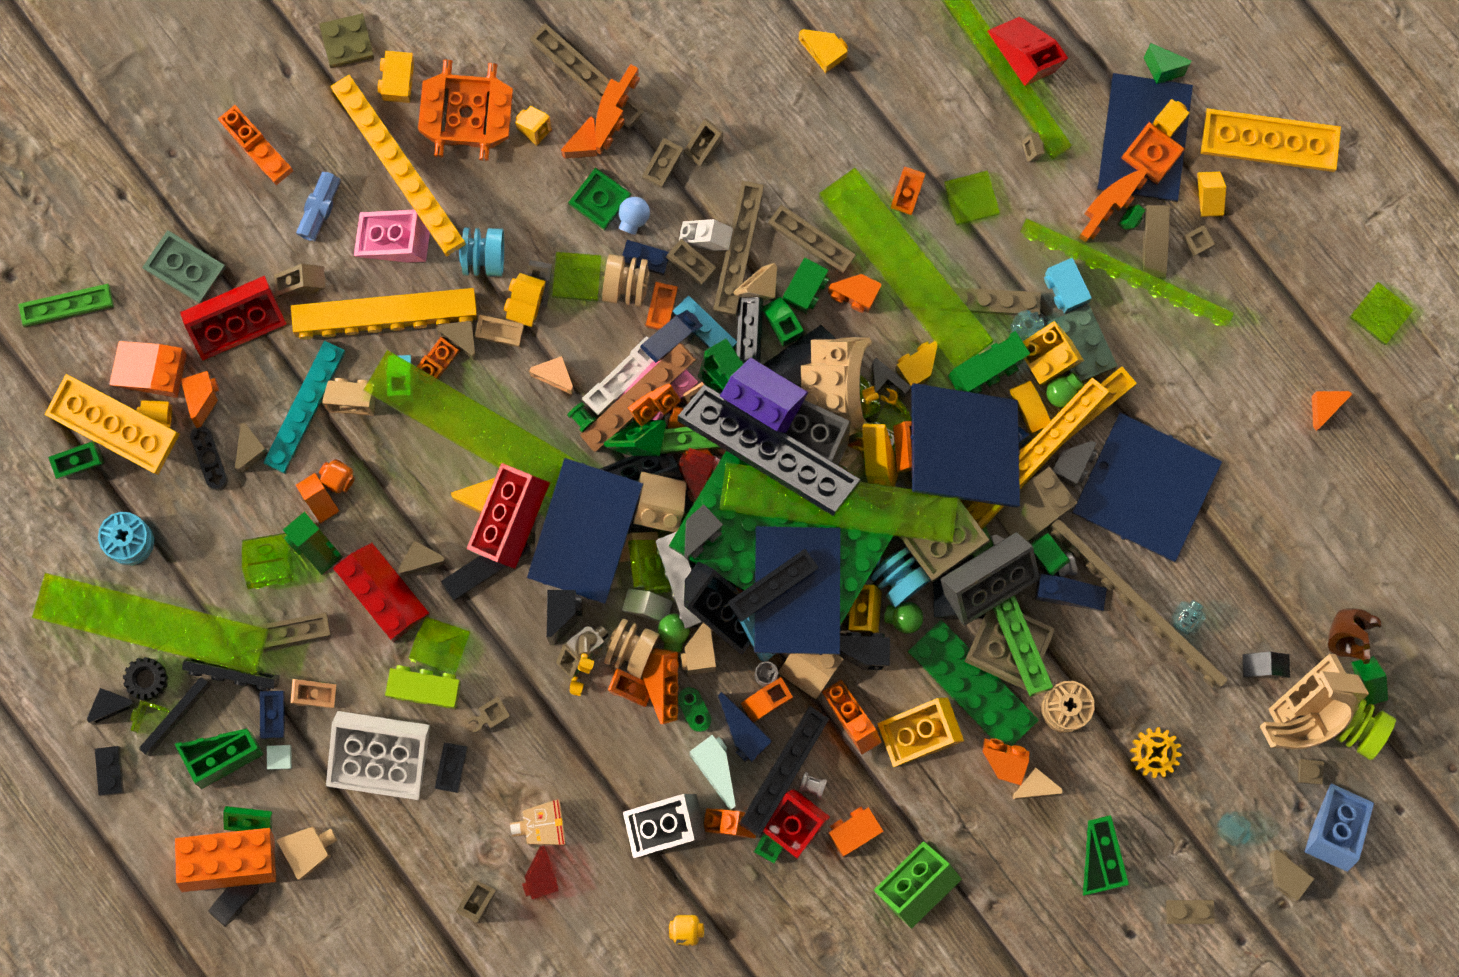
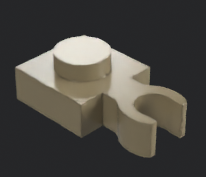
[467,697,511,733]

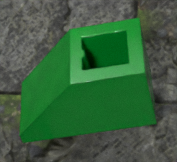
[763,297,804,347]

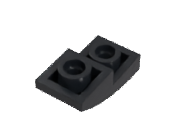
[208,884,259,927]

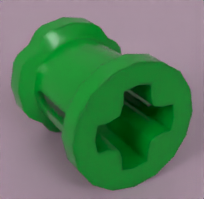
[567,402,597,433]

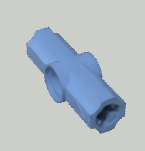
[296,172,341,242]

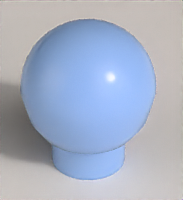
[619,197,650,235]

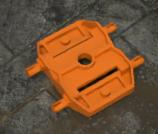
[418,59,513,161]

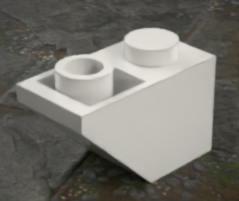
[679,219,733,251]

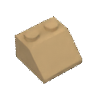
[323,378,377,416]
[632,472,686,532]
[681,623,716,675]
[778,654,843,700]

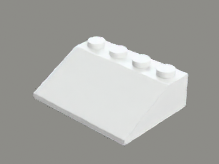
[326,711,430,800]

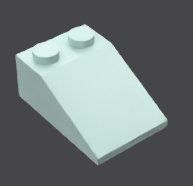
[689,735,736,811]

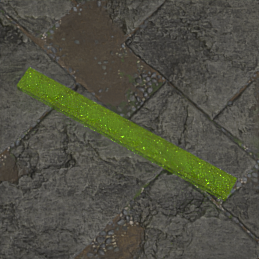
[941,0,1072,160]
[1020,218,1234,326]

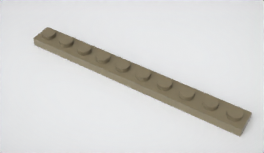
[1049,519,1228,689]

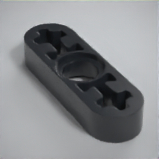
[190,426,228,491]

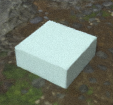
[267,745,292,770]

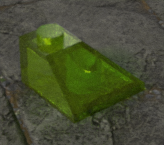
[408,617,470,675]

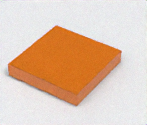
[1122,122,1185,185]

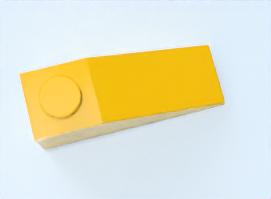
[862,424,899,492]

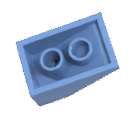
[1305,783,1374,872]

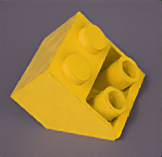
[1023,321,1084,385]

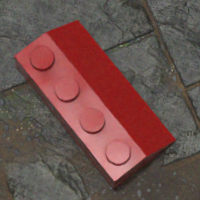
[180,275,286,361]
[466,463,550,569]
[333,542,430,643]

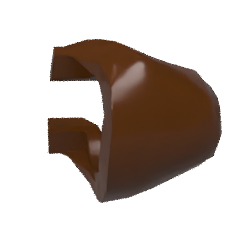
[1328,608,1381,664]

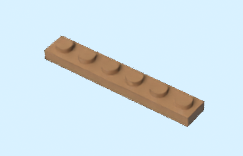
[580,343,696,452]

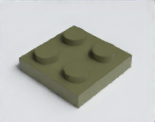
[319,13,374,68]

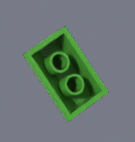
[873,841,962,929]

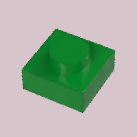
[1118,205,1145,229]
[754,833,783,864]

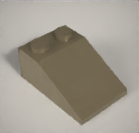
[995,467,1077,542]

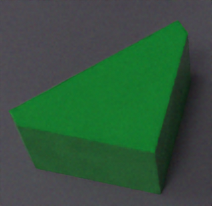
[1144,43,1191,84]
[1031,533,1070,576]
[1351,656,1388,707]

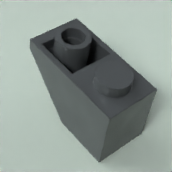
[1052,441,1097,487]
[684,504,723,560]

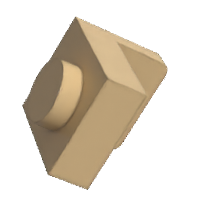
[838,446,866,478]

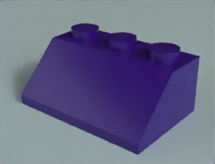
[720,358,809,433]

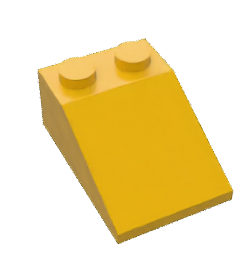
[877,697,964,767]

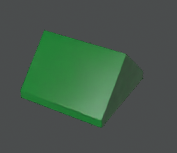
[604,420,666,456]

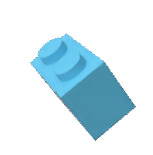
[1044,258,1092,314]

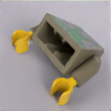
[556,626,609,696]

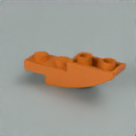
[595,64,640,155]
[218,105,293,185]
[1078,168,1148,243]

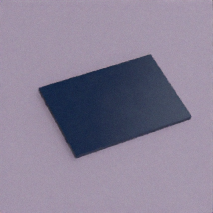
[1097,73,1193,202]
[527,458,644,604]
[754,526,841,655]

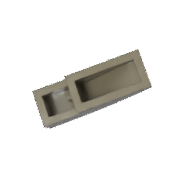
[1143,205,1170,279]

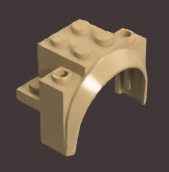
[801,337,873,435]
[1260,654,1369,749]

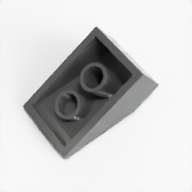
[623,794,707,858]

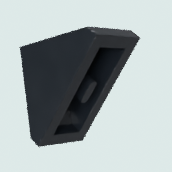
[1242,652,1290,678]
[87,688,137,725]

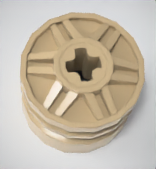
[602,254,649,307]
[604,618,660,679]
[1041,681,1095,733]

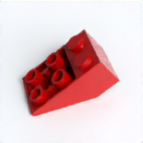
[987,17,1068,86]

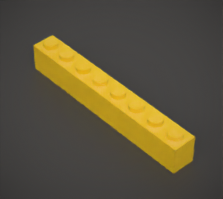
[291,288,478,340]

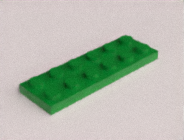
[908,620,1039,746]

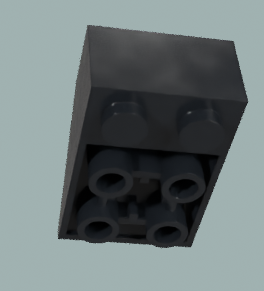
[839,632,890,671]

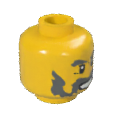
[669,915,704,946]

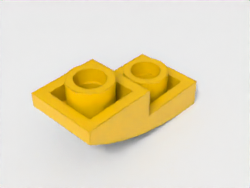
[1010,381,1050,433]

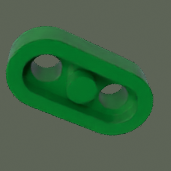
[678,687,711,732]

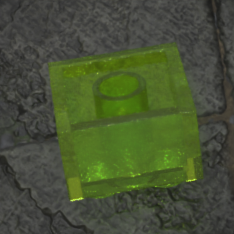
[242,533,294,589]

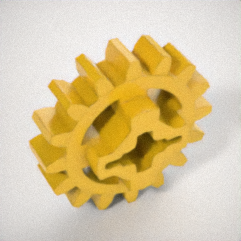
[1130,727,1182,779]

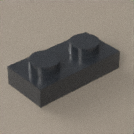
[435,742,468,793]
[95,746,124,796]

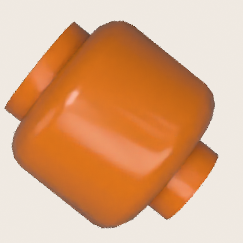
[319,459,355,494]

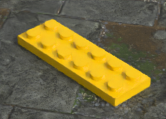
[1201,108,1341,172]
[44,374,180,475]

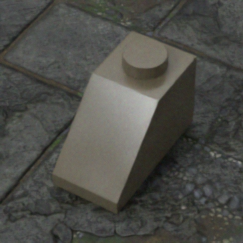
[274,264,325,297]

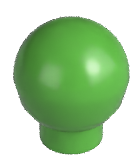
[1046,372,1084,408]
[885,602,923,634]
[658,614,690,652]

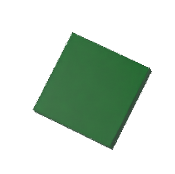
[568,167,632,231]

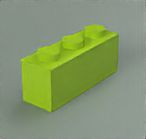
[385,665,461,709]

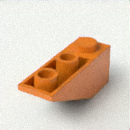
[642,648,679,724]
[822,680,882,754]

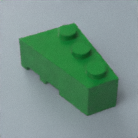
[948,331,1030,394]
[698,338,743,395]
[283,511,343,575]
[174,729,264,790]
[1083,815,1129,896]

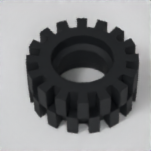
[123,657,168,701]

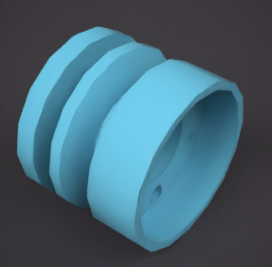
[459,227,504,277]
[98,512,154,566]
[870,547,931,608]

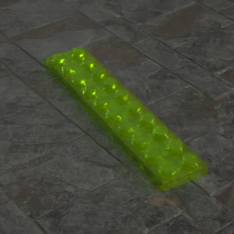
[819,168,994,368]
[363,350,581,499]
[719,463,958,544]
[32,573,269,675]

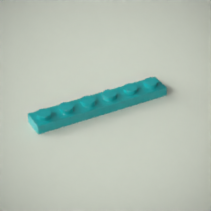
[263,341,346,474]

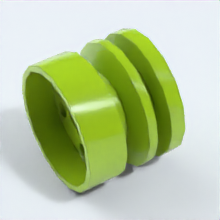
[1335,699,1396,760]

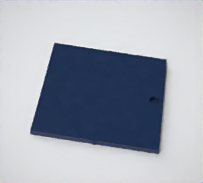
[910,383,1020,508]
[1072,413,1222,563]

